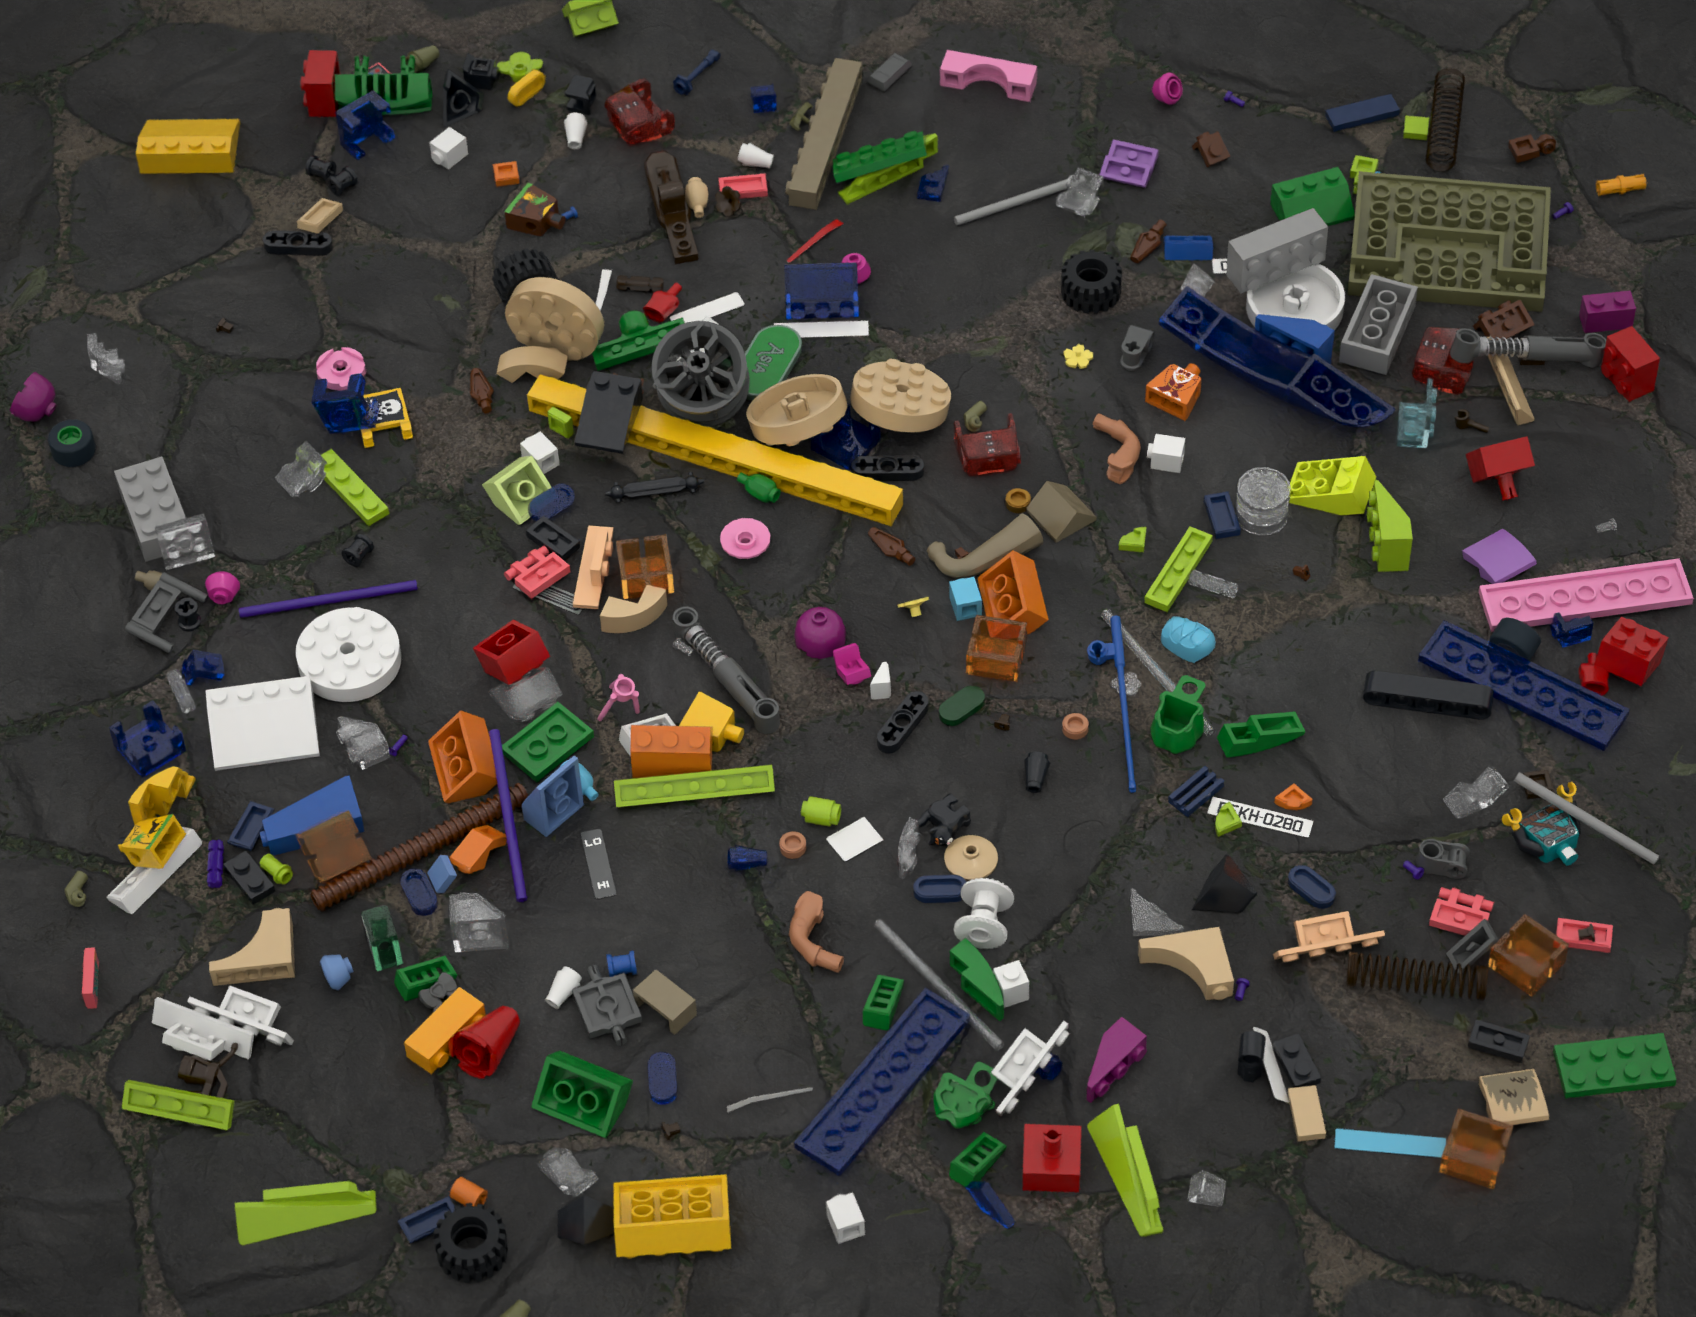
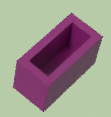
[1579,291,1636,333]

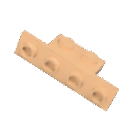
[573,526,614,609]
[1273,911,1385,962]

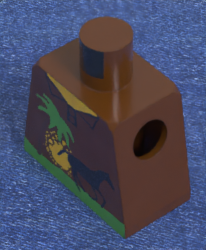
[504,183,566,237]

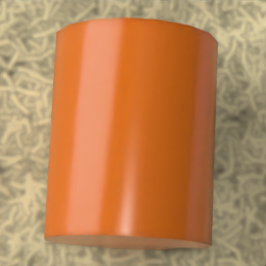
[450,1177,488,1207]

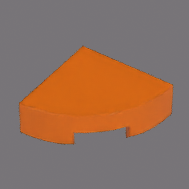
[1274,783,1313,810]

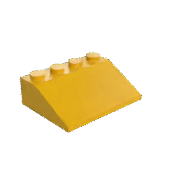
[136,119,240,174]
[614,1174,731,1258]

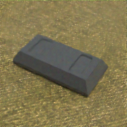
[866,53,913,92]

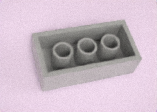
[1226,208,1328,293]
[1339,274,1418,375]
[114,457,194,562]

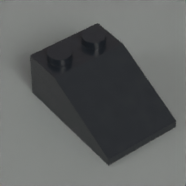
[575,371,643,454]

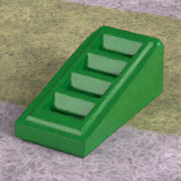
[394,956,457,1002]
[863,975,904,1030]
[949,1132,1007,1190]

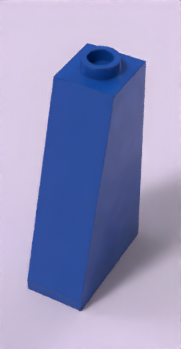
[259,776,365,856]

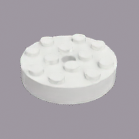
[1246,264,1345,330]
[296,607,401,702]

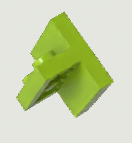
[562,0,618,37]

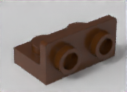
[1473,299,1535,340]

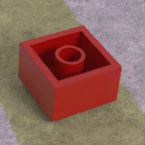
[301,50,341,117]
[1601,326,1660,402]
[1594,616,1669,686]
[473,619,550,685]

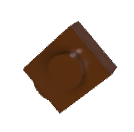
[1192,131,1230,168]

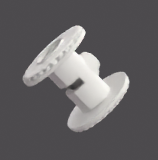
[954,878,1014,949]

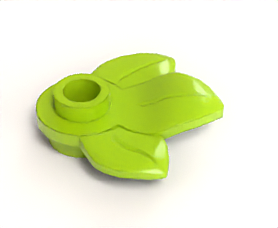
[497,52,543,82]

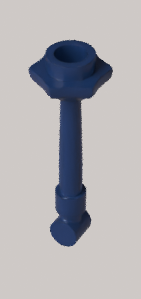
[673,49,721,96]

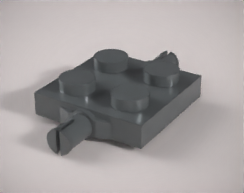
[572,965,642,1046]

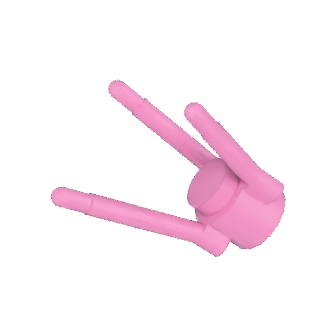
[597,674,640,721]

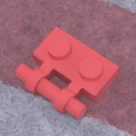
[504,546,571,599]
[1429,887,1494,936]

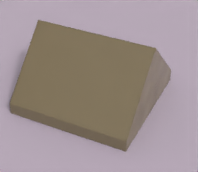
[1026,481,1097,543]

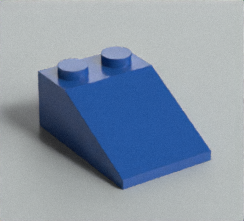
[1253,314,1334,381]

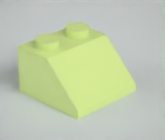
[482,455,558,525]

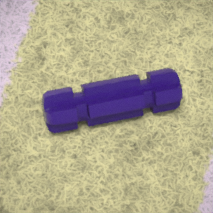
[207,839,224,888]

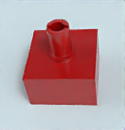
[1465,436,1535,501]
[1023,1124,1081,1192]

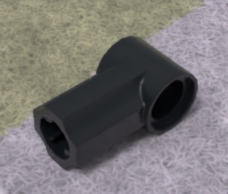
[1237,1031,1266,1082]

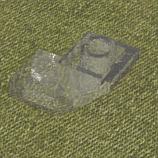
[87,333,126,384]
[1442,766,1509,819]
[537,1147,599,1196]

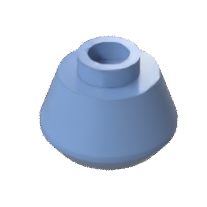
[320,954,354,990]

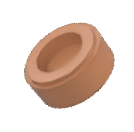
[1062,713,1089,740]
[779,832,806,859]

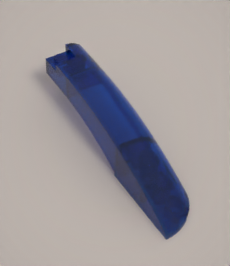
[1158,286,1396,427]

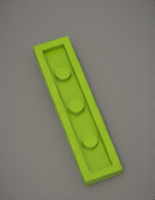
[311,449,389,526]
[1144,526,1213,612]
[122,1080,235,1130]

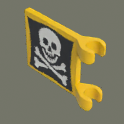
[353,388,413,448]

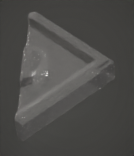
[1130,889,1183,936]

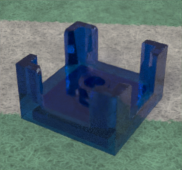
[335,90,395,160]
[311,373,380,434]
[811,403,881,471]
[109,700,186,778]

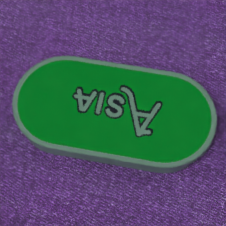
[745,325,802,401]

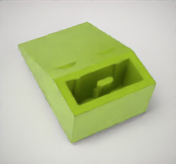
[1367,480,1413,572]

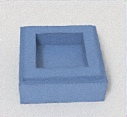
[427,855,457,893]

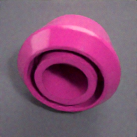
[1152,73,1182,105]
[838,253,871,284]
[205,571,240,604]

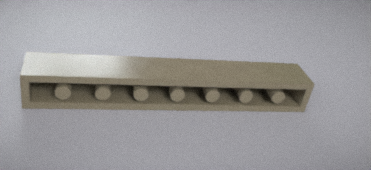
[785,58,863,210]

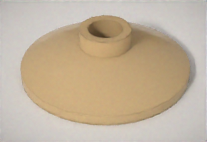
[944,835,998,881]

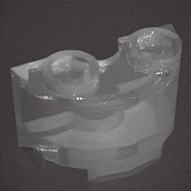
[1056,167,1104,217]
[275,441,327,497]

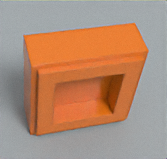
[493,161,520,187]

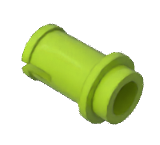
[259,854,293,884]

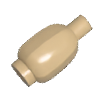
[685,177,708,218]

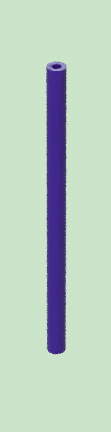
[239,580,418,618]
[489,729,527,902]

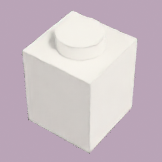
[430,127,468,170]
[520,431,560,474]
[1147,434,1185,473]
[993,960,1029,1008]
[826,1193,865,1244]

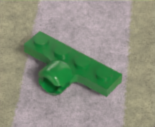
[592,310,685,371]

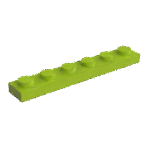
[614,764,775,807]

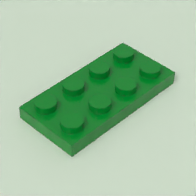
[833,131,927,183]
[1553,1033,1677,1098]

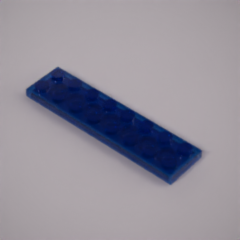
[1418,620,1630,751]
[794,988,970,1176]

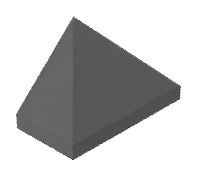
[1446,919,1499,974]

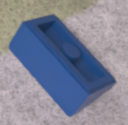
[1164,236,1213,260]

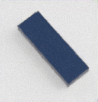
[1325,94,1400,131]

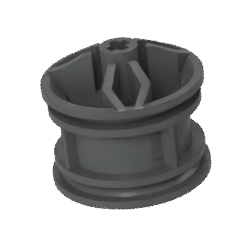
[652,321,750,427]

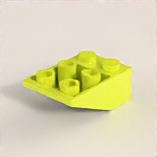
[1285,456,1376,515]

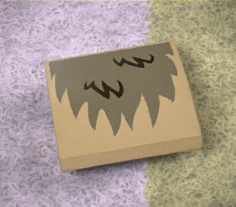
[1479,1069,1549,1128]

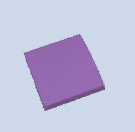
[1099,139,1159,188]
[1462,529,1536,584]

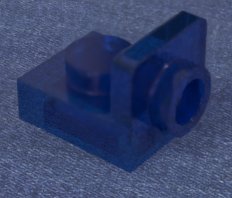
[750,85,777,113]
[1550,612,1594,648]

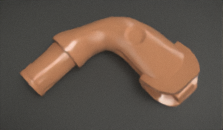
[1093,413,1141,484]
[789,891,844,973]

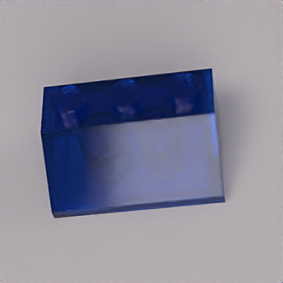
[784,262,859,319]

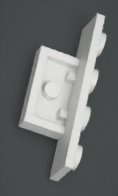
[187,986,294,1046]
[152,997,254,1061]
[991,1021,1070,1116]

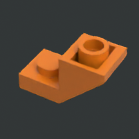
[449,825,507,874]

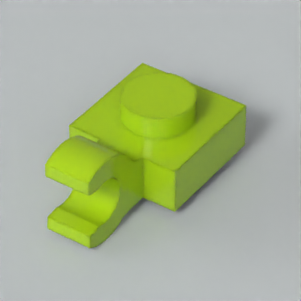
[1350,155,1379,194]

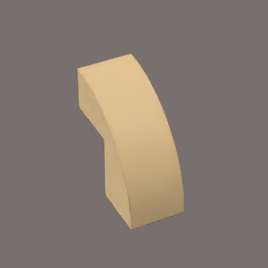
[496,346,568,383]
[600,585,667,633]

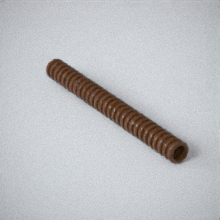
[310,783,528,912]

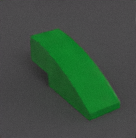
[1217,712,1306,758]
[950,938,1004,1021]

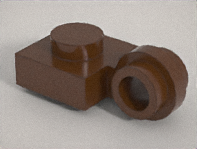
[1509,134,1556,163]

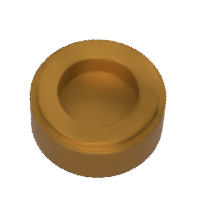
[1006,488,1031,513]

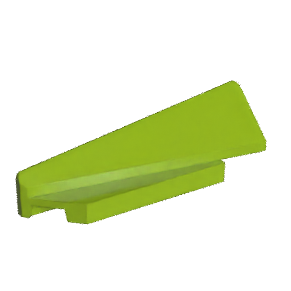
[838,133,938,204]
[1087,1104,1163,1237]
[235,1181,376,1245]

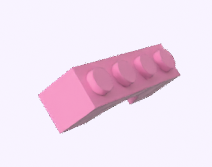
[940,50,1037,102]

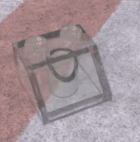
[489,667,563,722]
[450,892,509,952]

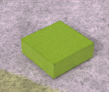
[1403,116,1429,140]
[547,407,574,439]

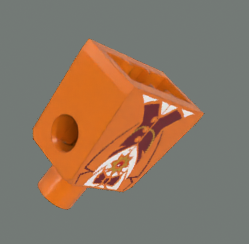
[1145,363,1202,421]

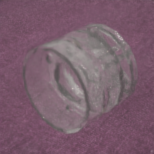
[1235,467,1291,535]

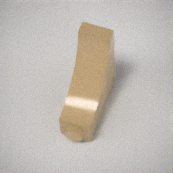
[209,908,295,986]
[1138,927,1234,1000]

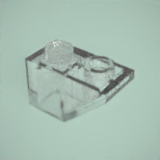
[336,716,390,770]

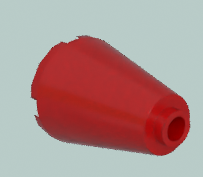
[448,1006,520,1079]

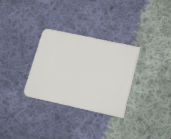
[827,817,883,861]

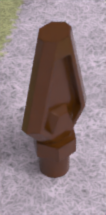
[1130,220,1167,263]
[470,368,494,413]
[868,527,916,566]

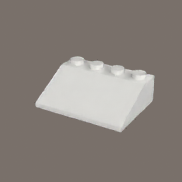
[206,676,320,771]

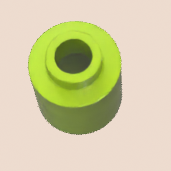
[801,796,841,827]

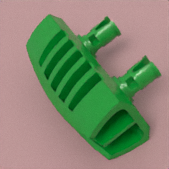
[335,55,433,115]

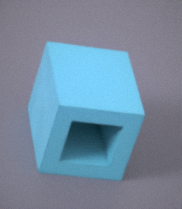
[949,577,982,621]

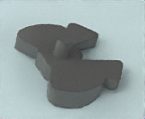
[418,972,457,1013]

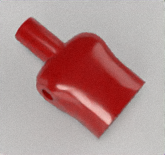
[643,283,682,322]
[1578,653,1609,696]

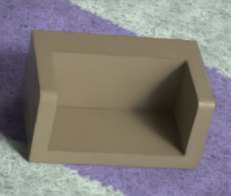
[633,969,697,1035]

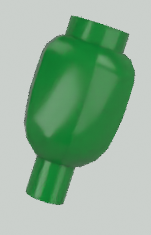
[737,472,781,503]

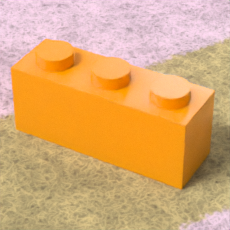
[404,987,486,1074]

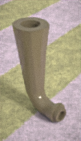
[927,513,1043,579]

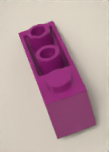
[1087,1017,1147,1103]

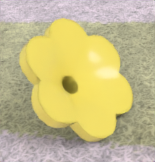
[898,597,929,617]

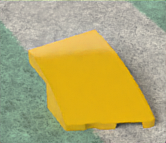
[128,766,196,825]

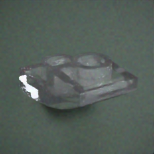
[897,817,921,880]

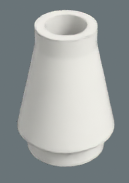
[564,113,587,149]
[738,143,774,169]
[545,967,582,1009]

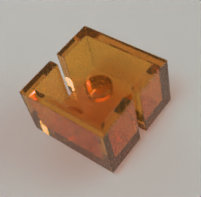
[616,534,674,599]
[966,615,1027,682]
[295,810,372,882]
[1488,914,1569,997]
[1439,1109,1513,1189]

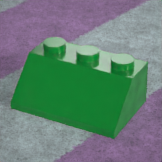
[1270,167,1355,226]
[531,1050,633,1138]

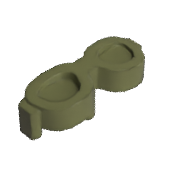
[789,102,813,131]

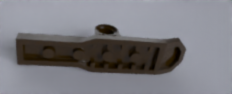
[644,150,699,264]

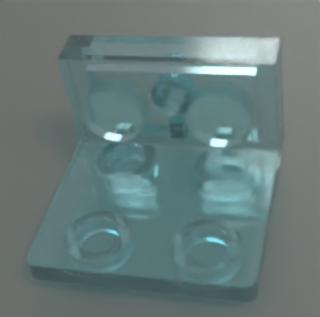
[1397,379,1437,448]

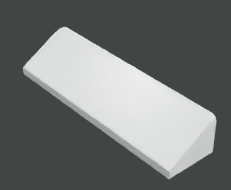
[107,827,202,914]

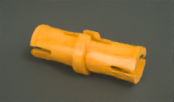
[1596,174,1646,196]

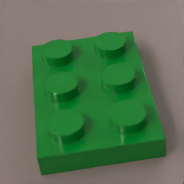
[502,702,594,783]

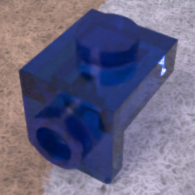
[182,650,225,685]

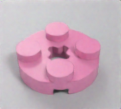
[316,347,366,393]

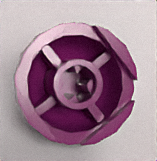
[10,372,57,422]
[794,607,846,659]

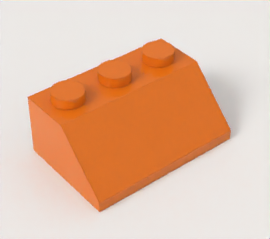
[977,550,1049,639]
[428,710,497,803]
[630,725,713,778]

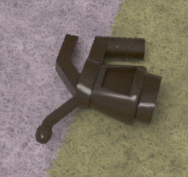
[178,1043,238,1098]

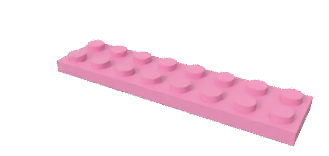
[1479,558,1693,632]

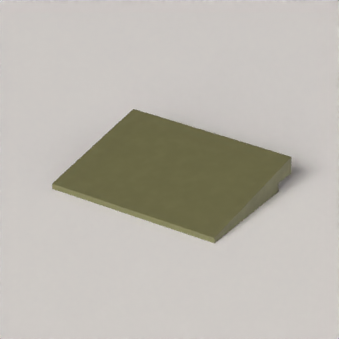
[1348,171,1551,312]

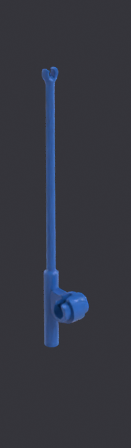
[1087,616,1136,793]

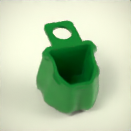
[1150,675,1206,754]
[933,1062,998,1129]

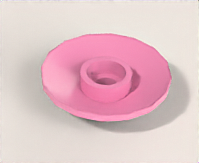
[720,518,770,559]

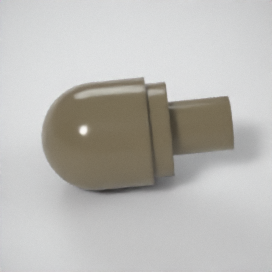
[135,570,162,590]

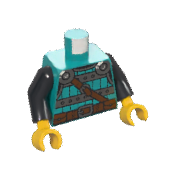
[1502,782,1581,866]

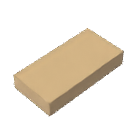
[297,198,343,234]
[1288,1085,1326,1141]

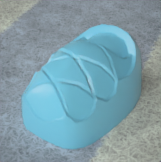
[1161,616,1216,663]

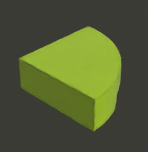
[1118,527,1146,552]
[1215,801,1242,837]

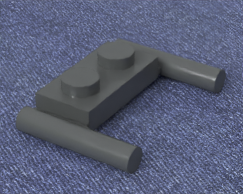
[125,572,209,654]

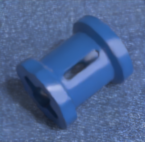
[607,951,637,977]

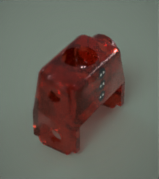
[604,78,675,145]
[1412,327,1473,395]
[954,413,1021,476]

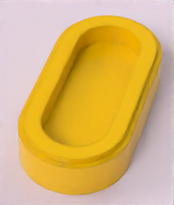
[508,70,546,106]

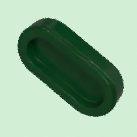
[939,686,985,726]

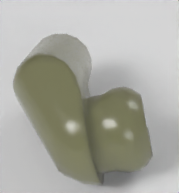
[964,401,987,432]
[64,871,88,907]

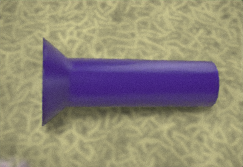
[388,735,408,756]

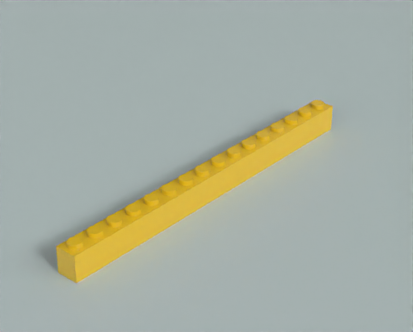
[527,374,903,526]

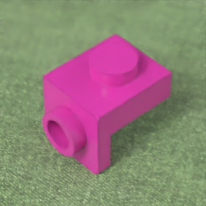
[833,643,871,685]

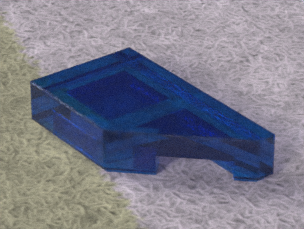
[917,165,949,202]
[965,1181,1015,1229]

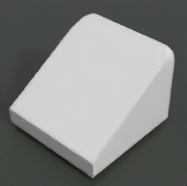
[870,662,891,700]

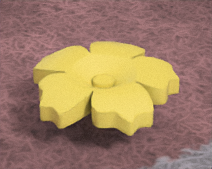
[1063,344,1093,369]

